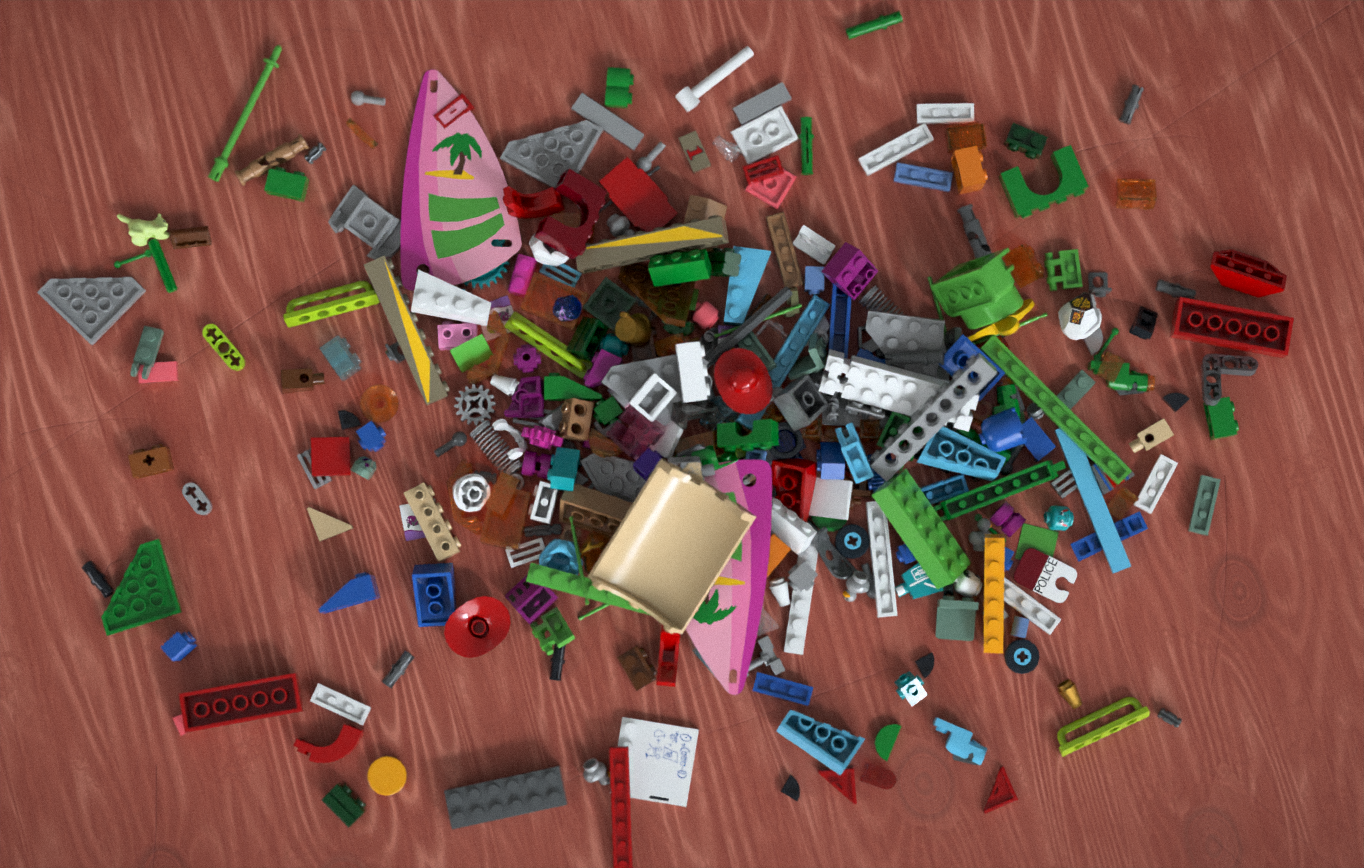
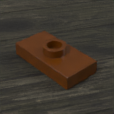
[170,226,212,249]

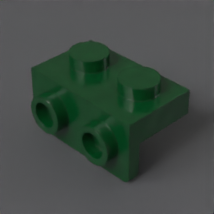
[662,320,696,337]

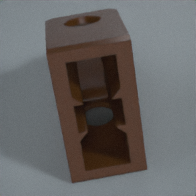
[281,368,325,394]

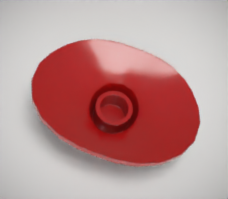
[714,348,773,415]
[444,596,511,658]

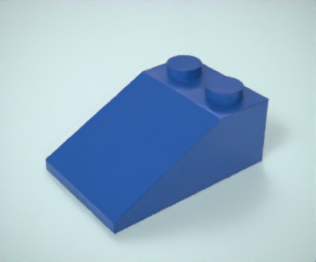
[937,334,1005,402]
[412,563,456,627]
[318,572,381,614]

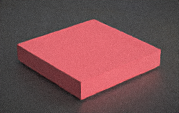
[745,158,797,210]

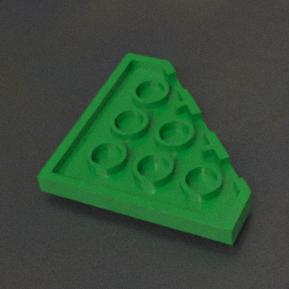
[101,539,182,636]

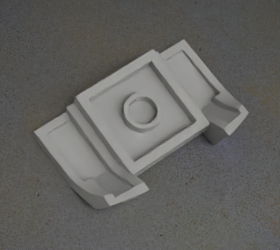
[328,185,401,260]

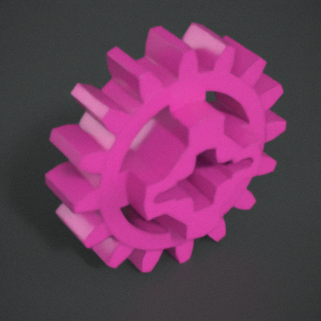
[521,425,563,450]

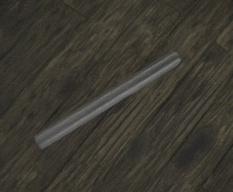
[703,286,793,368]

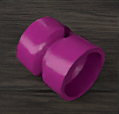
[522,450,552,479]
[989,501,1026,537]

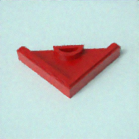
[983,766,1018,814]
[818,767,857,804]

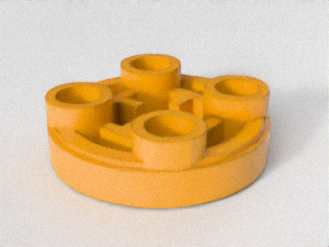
[367,756,407,796]

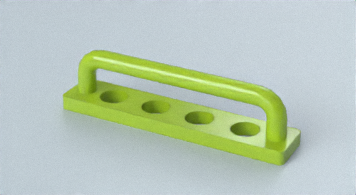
[283,281,380,328]
[505,312,593,379]
[1057,697,1150,757]

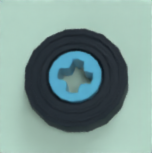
[835,524,870,559]
[1004,639,1040,674]

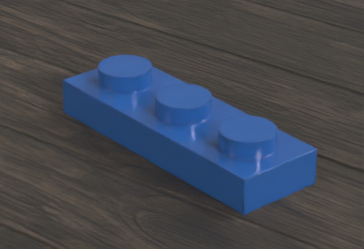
[752,672,813,706]

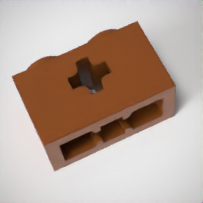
[128,444,174,479]

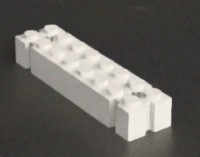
[819,349,980,432]

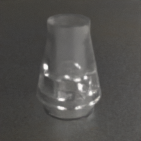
[713,135,741,162]

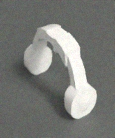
[492,419,528,460]

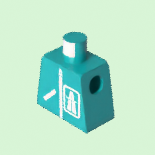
[895,563,944,600]

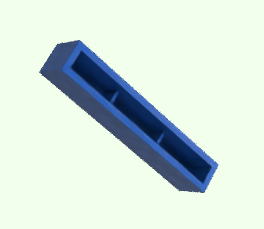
[827,283,851,371]

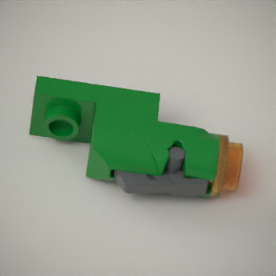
[1088,360,1155,396]
[991,377,1025,419]
[673,444,738,471]

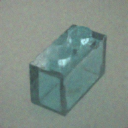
[319,335,362,382]

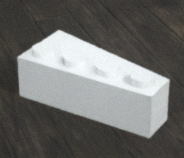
[411,270,491,326]

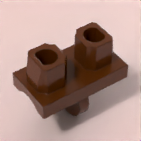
[844,478,870,510]

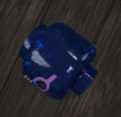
[553,295,582,322]

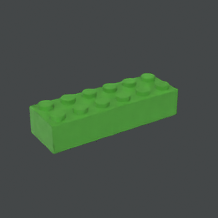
[872,469,971,589]

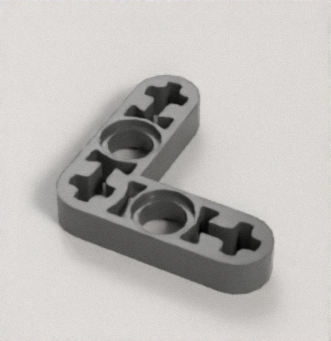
[1201,354,1258,406]

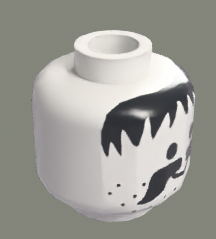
[953,569,982,598]

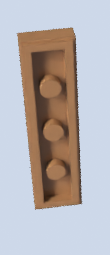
[766,212,804,288]

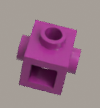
[513,345,541,373]

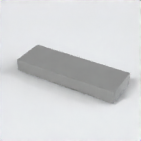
[733,82,792,126]

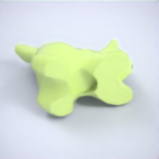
[117,213,170,246]

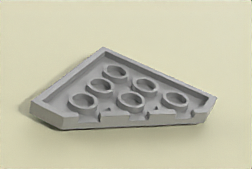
[500,120,603,188]
[37,277,146,345]
[865,310,945,378]
[601,354,709,426]
[580,451,647,502]

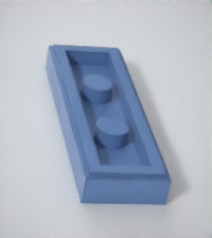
[893,162,953,192]

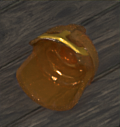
[580,531,610,574]

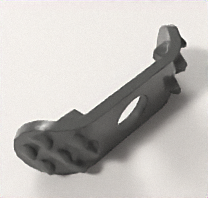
[814,527,853,579]

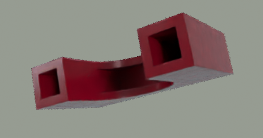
[534,168,607,260]

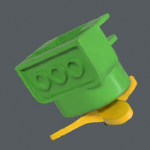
[930,248,1035,342]

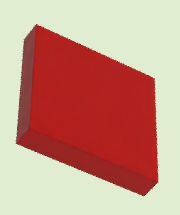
[310,437,351,477]

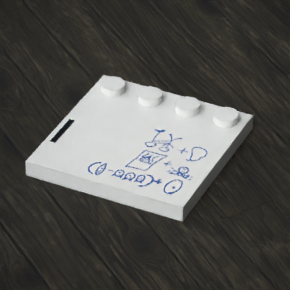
[610,717,699,807]

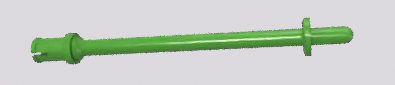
[207,45,282,182]

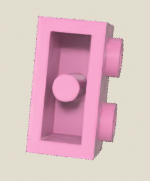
[438,321,478,350]

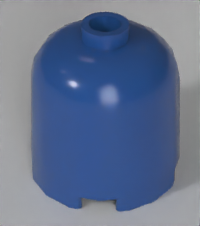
[979,407,1028,452]

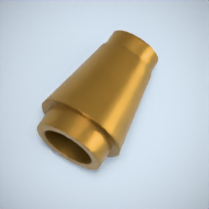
[1057,679,1083,709]

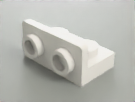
[793,225,835,265]

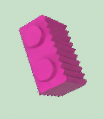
[508,254,537,298]

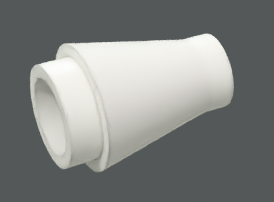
[490,374,519,396]
[769,577,791,607]

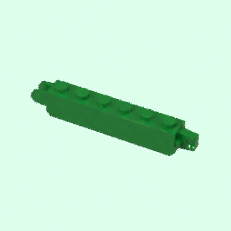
[933,460,1066,521]

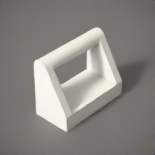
[629,373,677,422]

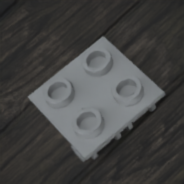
[822,391,860,427]
[845,399,885,421]

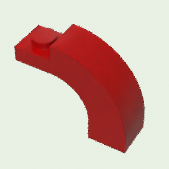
[502,186,565,218]
[656,624,680,687]
[293,723,364,763]

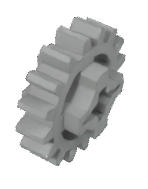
[454,384,496,426]

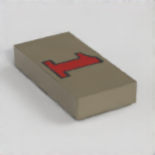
[678,131,711,173]

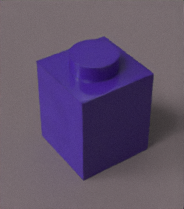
[633,448,663,481]

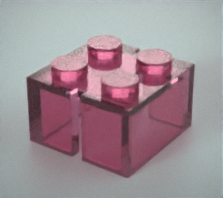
[606,404,665,460]

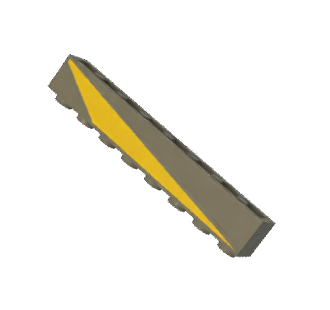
[576,215,729,274]
[364,255,450,405]

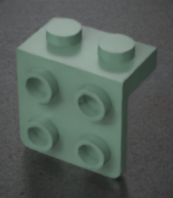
[788,332,827,380]
[935,596,979,641]

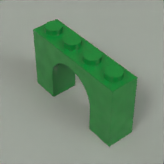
[998,145,1089,219]

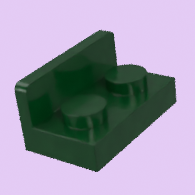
[1003,123,1048,160]

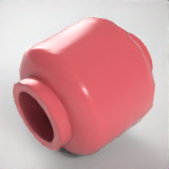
[691,301,720,329]

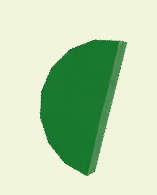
[811,516,847,532]
[875,724,902,761]

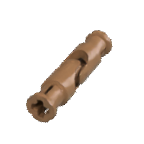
[235,134,309,186]

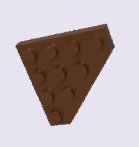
[618,263,696,327]

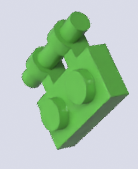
[1044,249,1083,291]
[530,607,576,655]

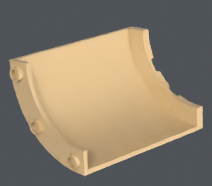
[588,459,756,634]

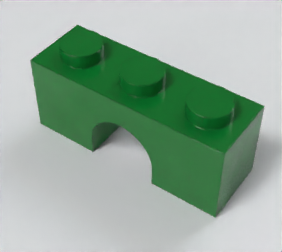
[717,419,778,453]

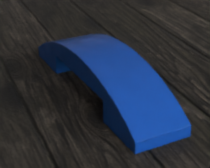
[1070,511,1148,562]

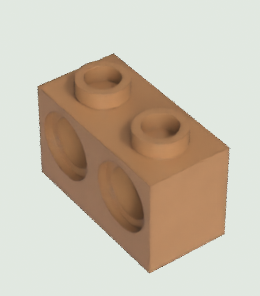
[559,398,593,442]

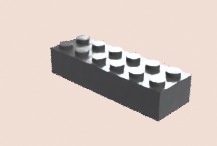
[444,765,568,829]

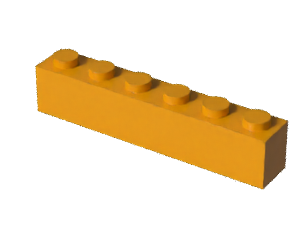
[983,534,1005,653]

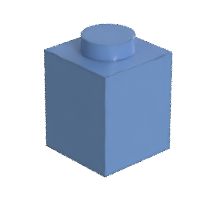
[804,266,825,295]

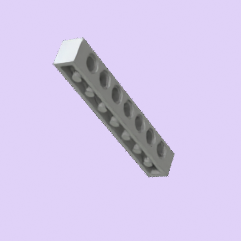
[870,352,997,481]

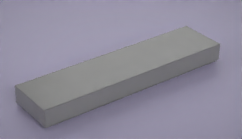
[571,93,644,151]

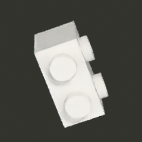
[528,481,559,524]

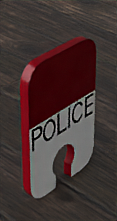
[1013,548,1077,603]

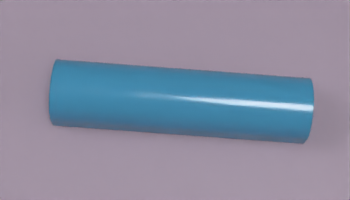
[920,474,969,505]

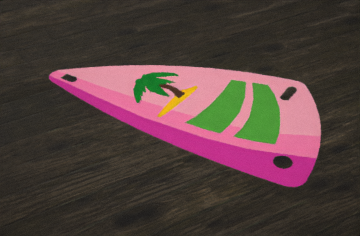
[400,70,522,291]
[686,460,772,695]

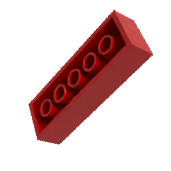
[1169,297,1294,358]
[179,673,304,733]

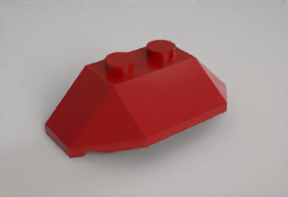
[1210,249,1287,298]

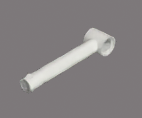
[675,46,754,112]

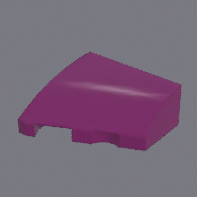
[504,376,544,418]

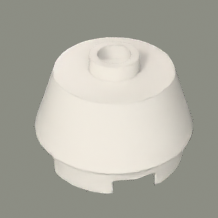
[452,474,491,512]

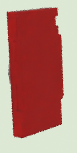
[599,157,678,232]

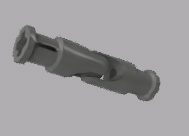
[957,204,992,258]

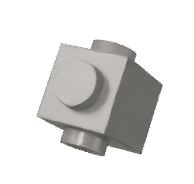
[788,561,818,591]

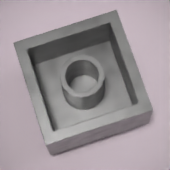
[773,374,829,431]

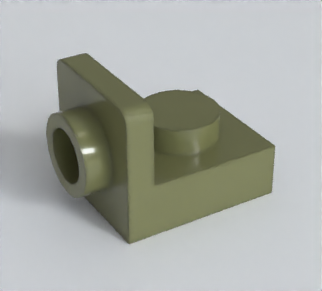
[779,287,800,317]

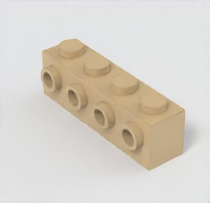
[404,483,462,562]

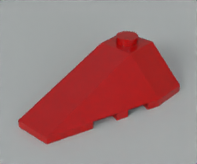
[771,458,817,522]

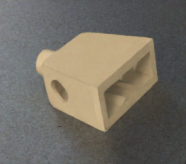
[1128,418,1174,453]

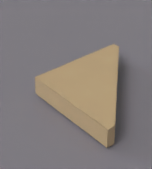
[307,507,353,542]

